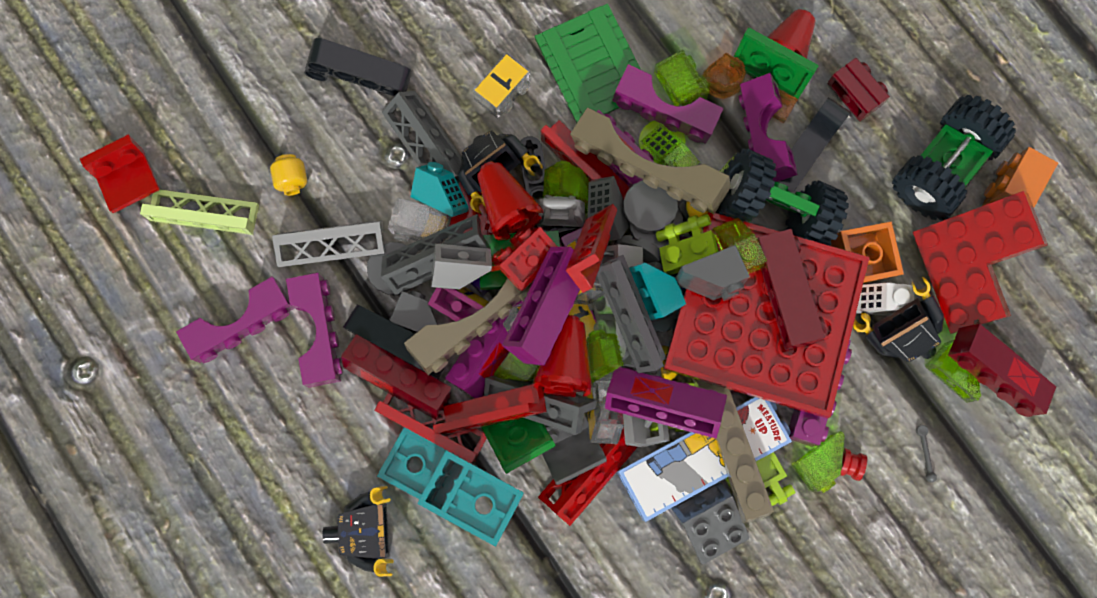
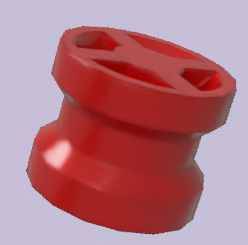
[836,448,867,481]

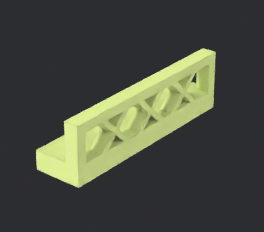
[140,190,259,235]

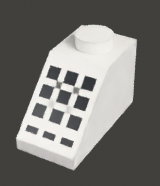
[856,283,914,316]

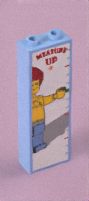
[617,397,792,522]

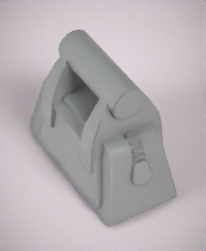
[536,195,585,227]

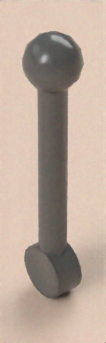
[916,425,937,483]

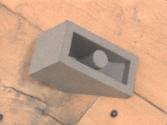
[431,243,492,289]

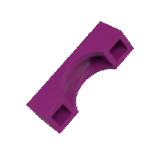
[612,64,723,144]
[739,73,798,182]
[286,273,343,388]
[176,276,294,363]

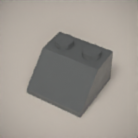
[676,245,750,301]

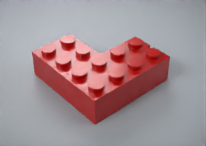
[913,191,1048,334]

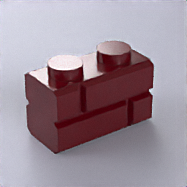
[827,58,890,122]

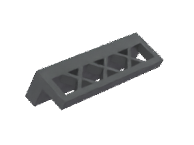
[382,91,463,180]
[381,214,491,295]
[597,255,666,373]
[484,372,597,435]

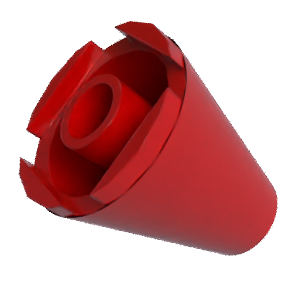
[767,9,816,59]
[477,161,544,240]
[533,315,592,397]

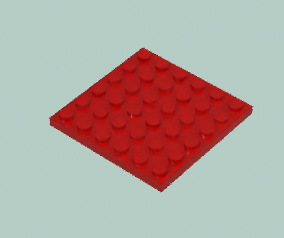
[663,212,870,418]

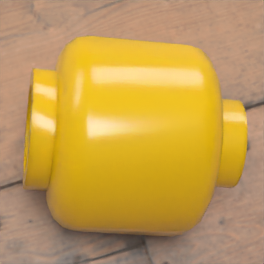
[270,154,308,196]

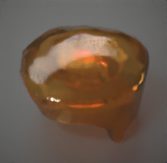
[702,53,746,99]

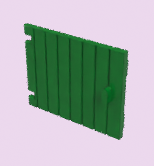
[534,3,641,124]

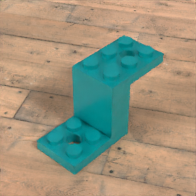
[377,427,524,547]

